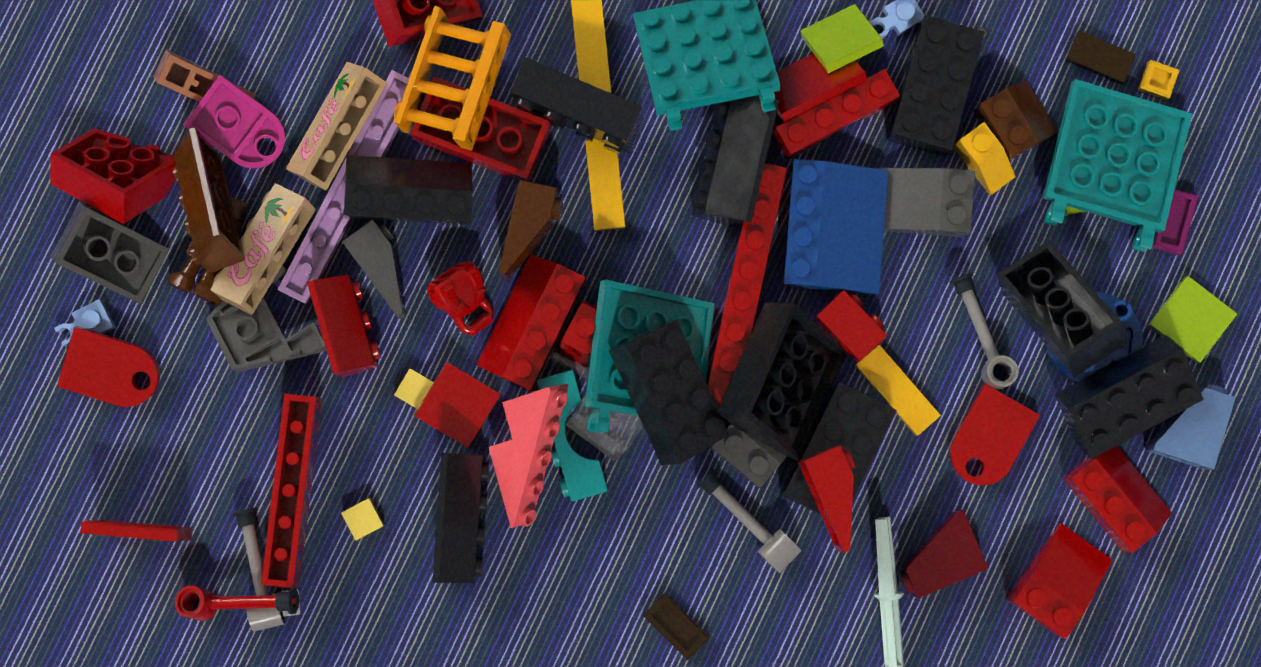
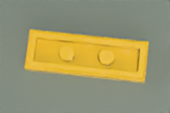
[855,345,941,436]

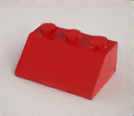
[307,275,381,378]
[1063,446,1172,553]

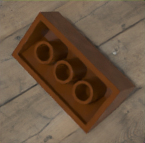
[173,127,245,273]

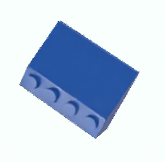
[784,159,888,294]

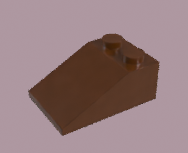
[498,180,563,281]

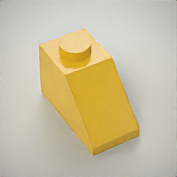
[953,122,1016,196]

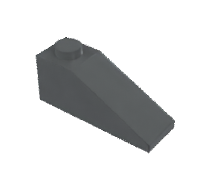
[342,220,406,320]

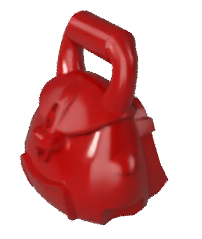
[427,261,494,336]

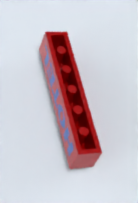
[261,394,322,588]

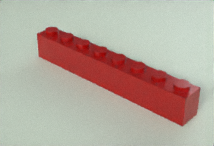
[707,163,787,409]

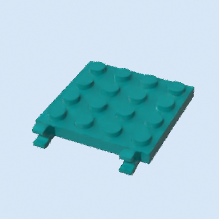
[633,0,780,131]
[1043,79,1192,252]
[585,280,715,433]

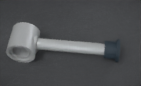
[949,273,1019,390]
[697,469,801,574]
[232,508,286,632]

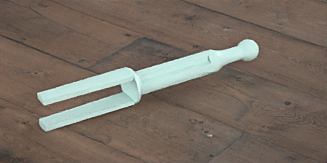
[874,517,904,667]

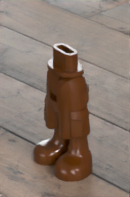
[166,197,247,306]

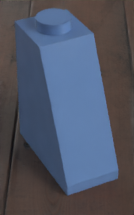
[1145,384,1236,470]

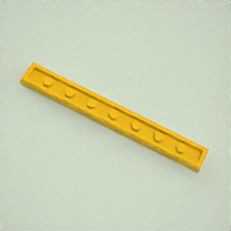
[571,0,625,232]

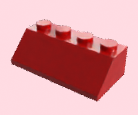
[476,254,586,392]

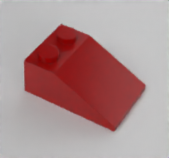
[372,0,483,47]
[798,446,855,553]
[1006,523,1112,639]

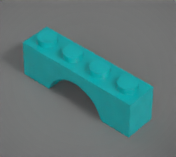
[533,370,608,502]

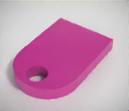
[183,74,285,168]

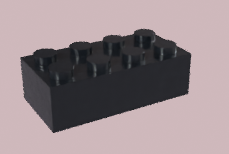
[887,15,985,157]
[510,57,644,154]
[996,241,1128,378]
[608,319,729,465]
[1054,335,1204,459]
[781,382,897,515]

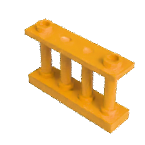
[394,6,511,151]

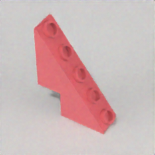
[489,384,569,528]

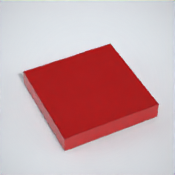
[414,362,501,448]

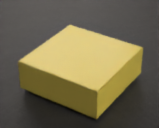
[394,369,434,409]
[341,498,385,541]

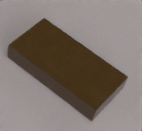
[1065,30,1136,85]
[643,592,710,660]

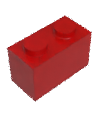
[814,290,887,363]

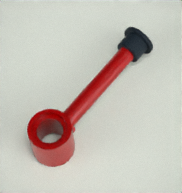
[175,585,299,621]

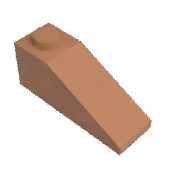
[153,49,256,102]

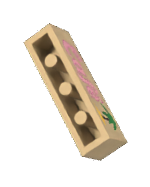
[286,62,387,190]
[210,183,316,315]

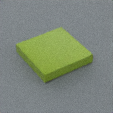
[800,4,884,74]
[1148,276,1237,363]

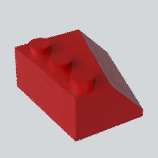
[50,128,176,224]

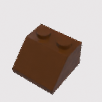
[973,80,1059,161]

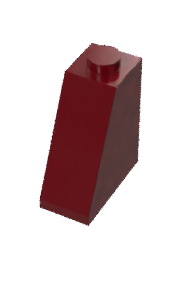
[900,510,989,598]

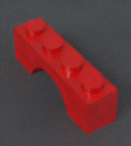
[773,69,900,161]

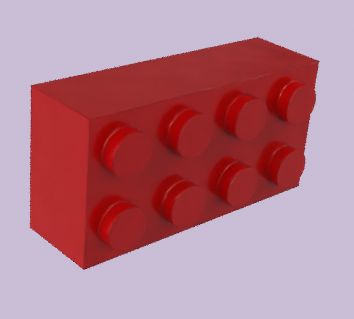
[410,76,552,182]

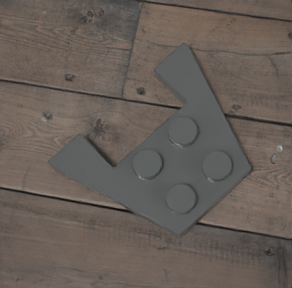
[206,263,327,373]

